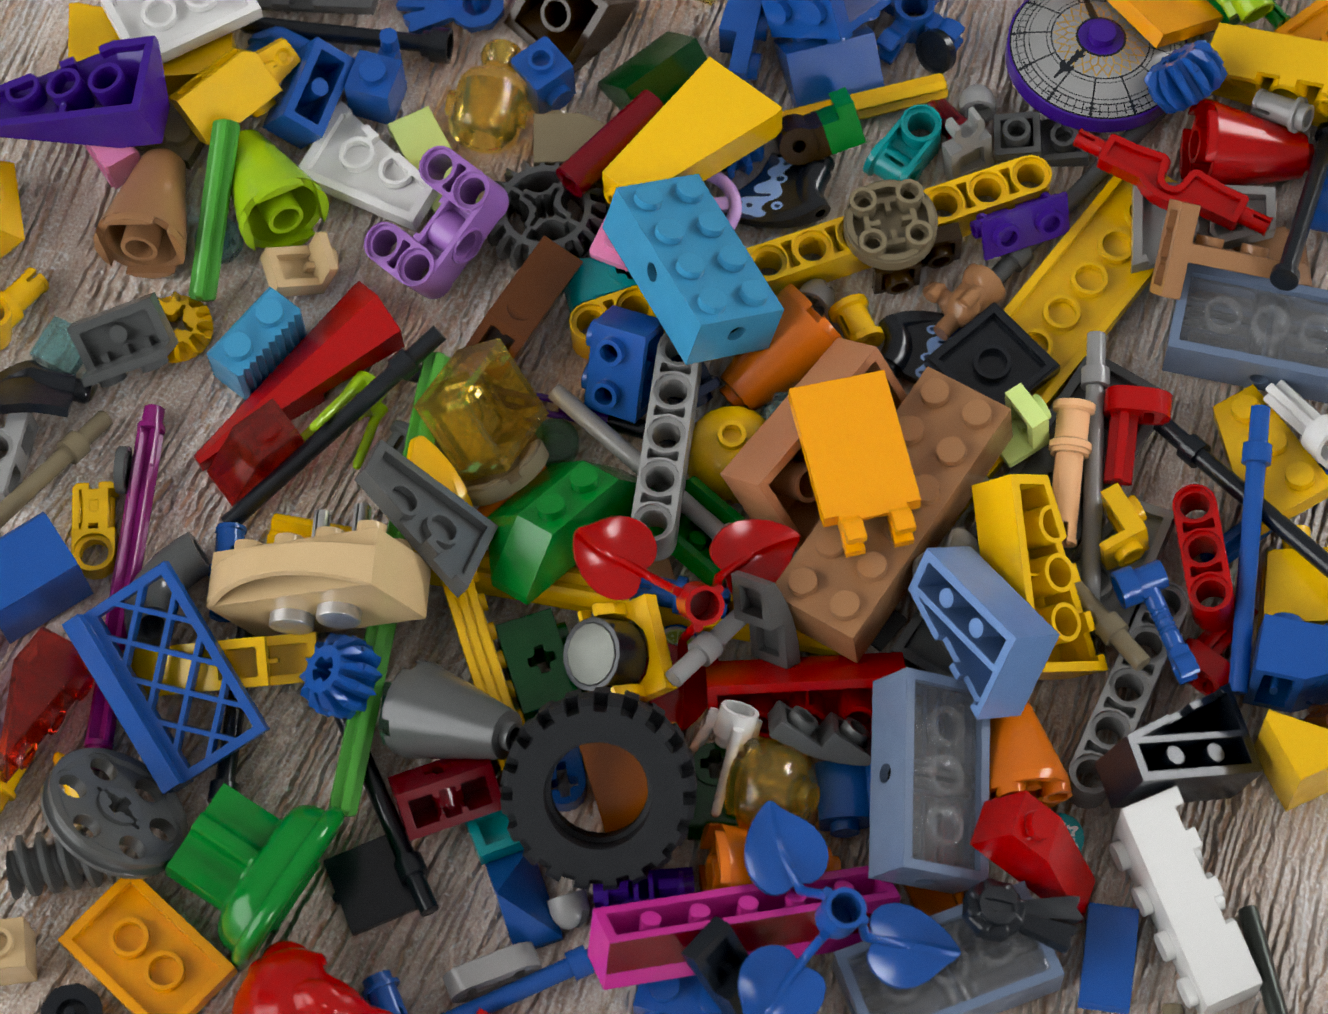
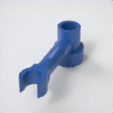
[1110,559,1201,685]

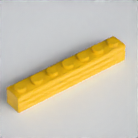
[440,571,525,774]

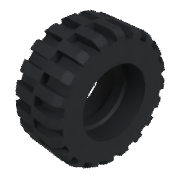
[500,687,697,891]

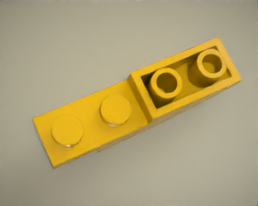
[123,632,318,696]

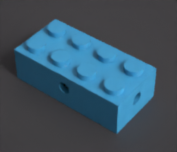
[602,174,784,365]

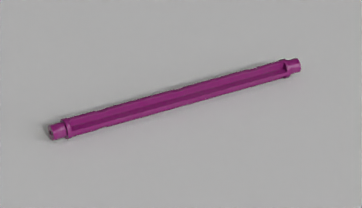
[84,404,166,771]

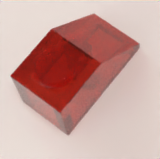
[207,398,305,507]

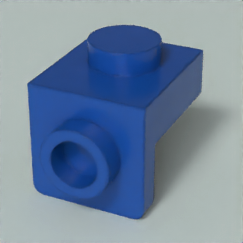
[511,36,576,114]

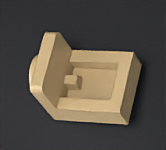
[260,231,339,297]

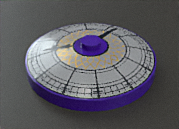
[1005,0,1188,133]

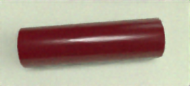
[556,90,664,197]

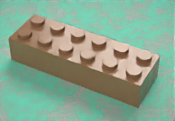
[775,366,1013,664]

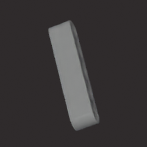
[631,333,702,561]
[1068,581,1189,809]

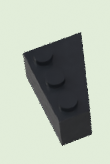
[1095,683,1264,809]

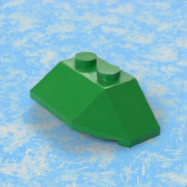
[487,461,657,605]

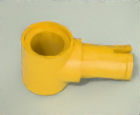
[0,267,50,351]

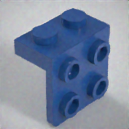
[761,0,892,43]

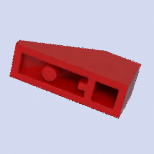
[970,790,1096,924]

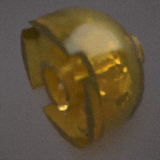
[725,736,820,829]

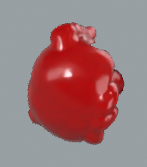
[232,941,393,1014]

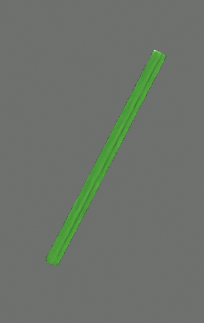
[328,352,451,817]

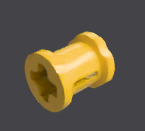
[828,293,885,347]

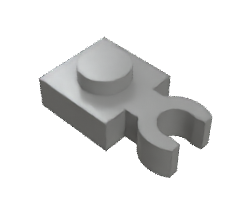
[942,106,994,180]

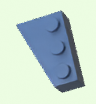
[908,546,1060,720]

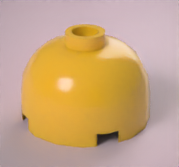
[687,406,766,504]

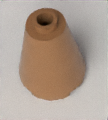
[93,148,187,279]

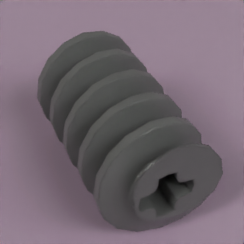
[6,826,116,899]

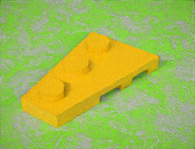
[1213,384,1328,536]

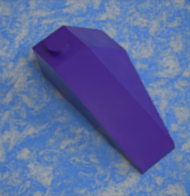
[0,35,170,148]

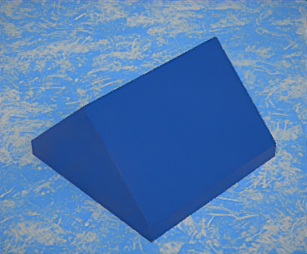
[773,23,884,108]
[0,512,94,644]

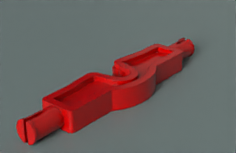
[1073,128,1273,236]

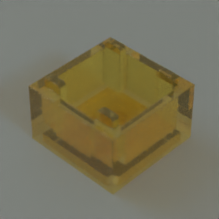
[414,338,549,482]

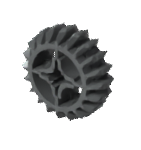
[487,159,609,271]

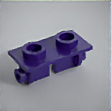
[970,191,1070,261]

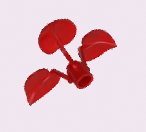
[572,516,800,731]

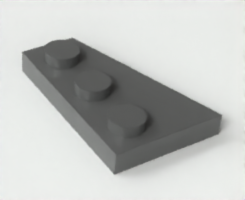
[355,439,498,598]

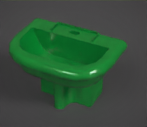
[165,783,344,970]

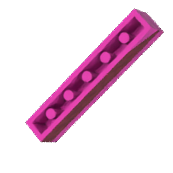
[587,865,901,990]

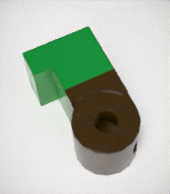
[774,87,866,165]

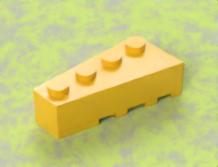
[1210,22,1328,127]
[972,474,1109,680]

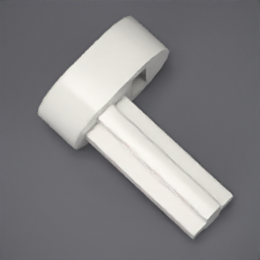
[1263,379,1328,470]

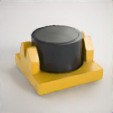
[563,594,677,703]

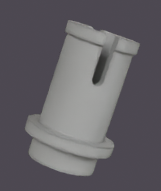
[1251,88,1315,133]

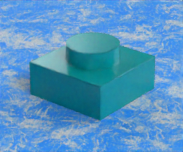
[465,810,524,865]

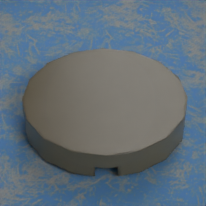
[460,432,549,507]

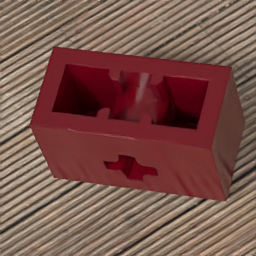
[388,759,502,841]

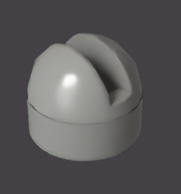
[959,84,996,123]
[799,278,836,317]
[546,889,590,929]

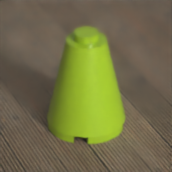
[231,129,329,251]

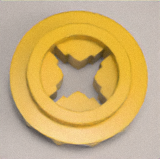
[158,291,214,363]

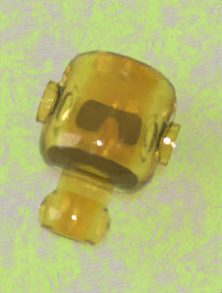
[445,39,532,155]

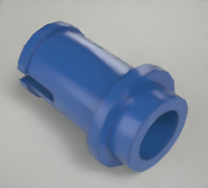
[361,970,408,1014]

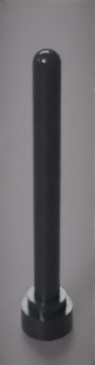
[240,17,454,64]

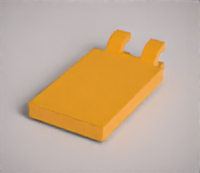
[1107,0,1223,49]
[788,370,921,558]

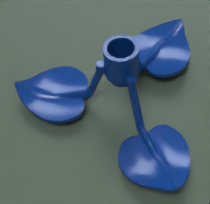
[738,800,961,1014]

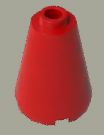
[1179,99,1314,186]

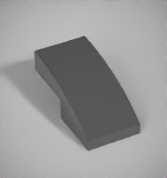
[731,570,801,669]

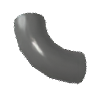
[124,532,210,646]

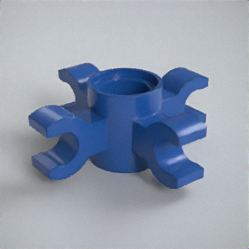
[876,0,965,65]

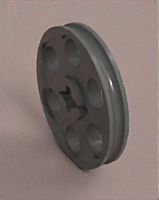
[40,748,188,879]

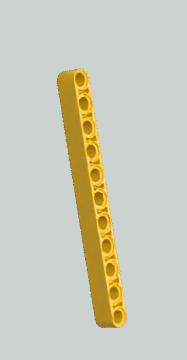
[569,155,1052,360]

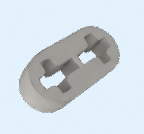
[443,942,542,1003]

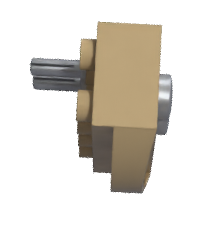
[206,503,431,637]

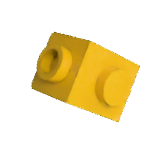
[1099,482,1150,570]

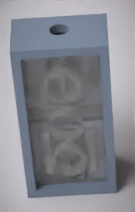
[1162,263,1328,404]
[868,667,990,894]
[832,881,1065,1014]

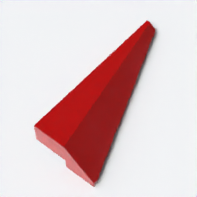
[194,281,405,471]

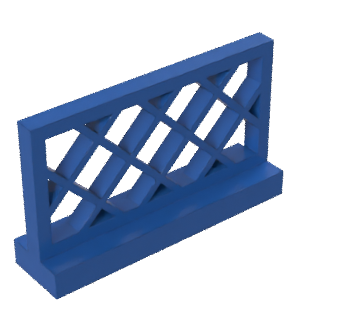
[62,561,270,794]

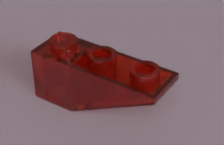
[0,626,94,783]

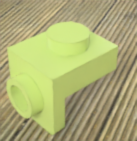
[1000,383,1052,467]

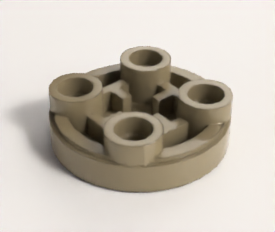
[843,179,938,270]

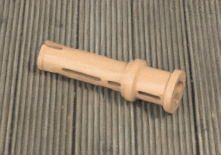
[1048,398,1096,548]

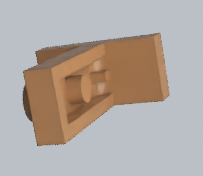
[1149,199,1280,300]

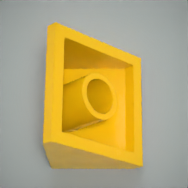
[1254,709,1328,811]

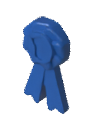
[396,0,505,34]

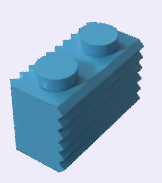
[206,287,307,400]

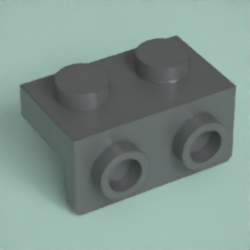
[67,292,179,388]

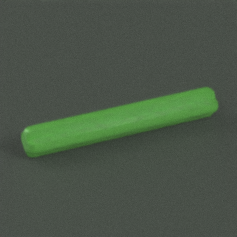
[189,119,240,302]

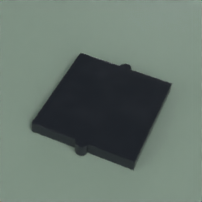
[323,835,418,937]

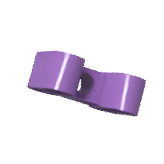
[364,146,509,299]

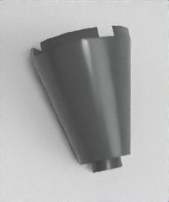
[382,660,523,760]

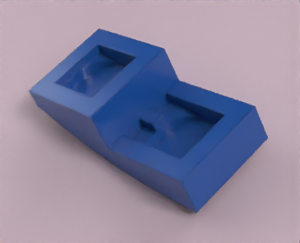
[1077,902,1139,1014]

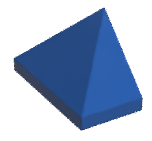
[485,850,564,949]

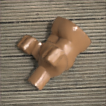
[922,263,1006,341]

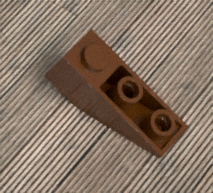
[461,236,583,379]

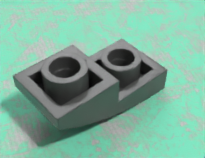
[993,111,1090,167]
[767,700,871,766]

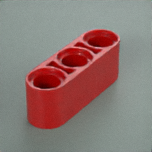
[1172,484,1235,632]

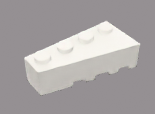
[1109,786,1263,1014]

